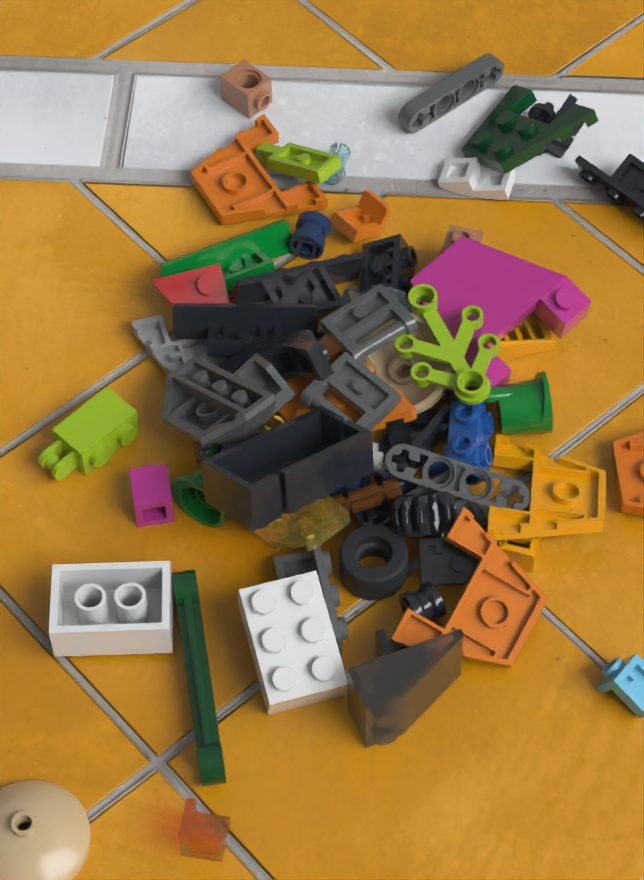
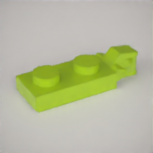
[255,142,342,184]

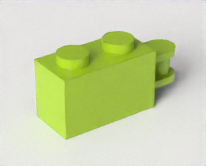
[38,386,140,481]

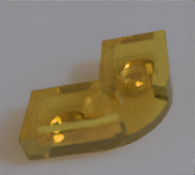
[247,495,351,552]

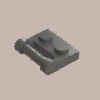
[320,284,418,364]
[300,352,401,431]

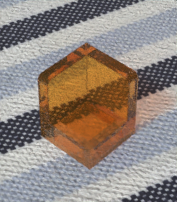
[178,798,231,862]

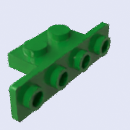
[158,219,292,295]

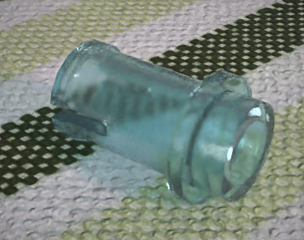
[324,143,351,185]

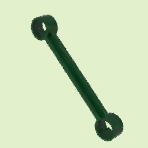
[172,569,226,787]

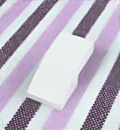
[438,157,516,200]

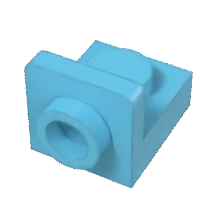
[596,653,644,718]

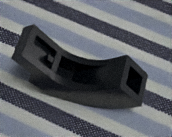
[218,330,334,381]

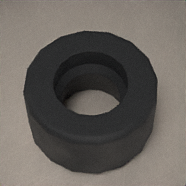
[339,524,408,600]

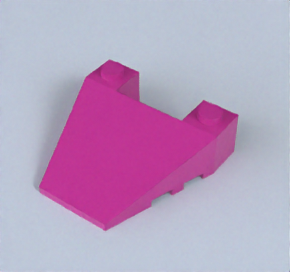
[410,236,592,391]

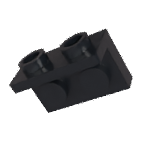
[359,234,418,309]
[378,403,451,469]
[417,529,486,586]

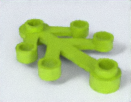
[395,284,500,405]

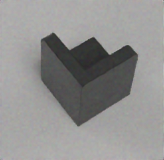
[233,353,296,417]

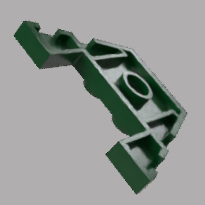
[461,85,599,174]

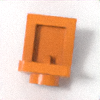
[330,190,391,242]

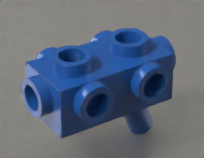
[428,401,494,485]

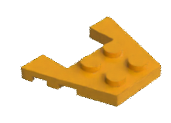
[486,434,606,541]

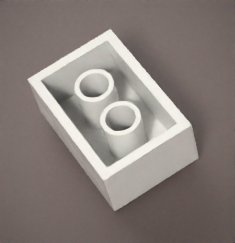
[49,561,174,657]
[238,571,349,715]

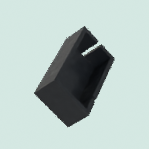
[201,406,374,531]

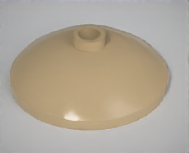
[356,312,454,414]
[0,780,91,880]

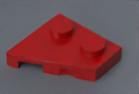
[152,263,230,308]

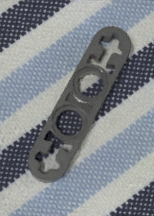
[398,53,504,133]
[385,444,530,510]

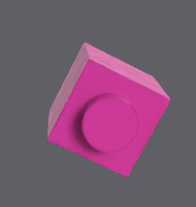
[129,464,175,527]

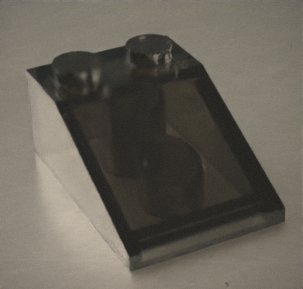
[347,629,464,748]

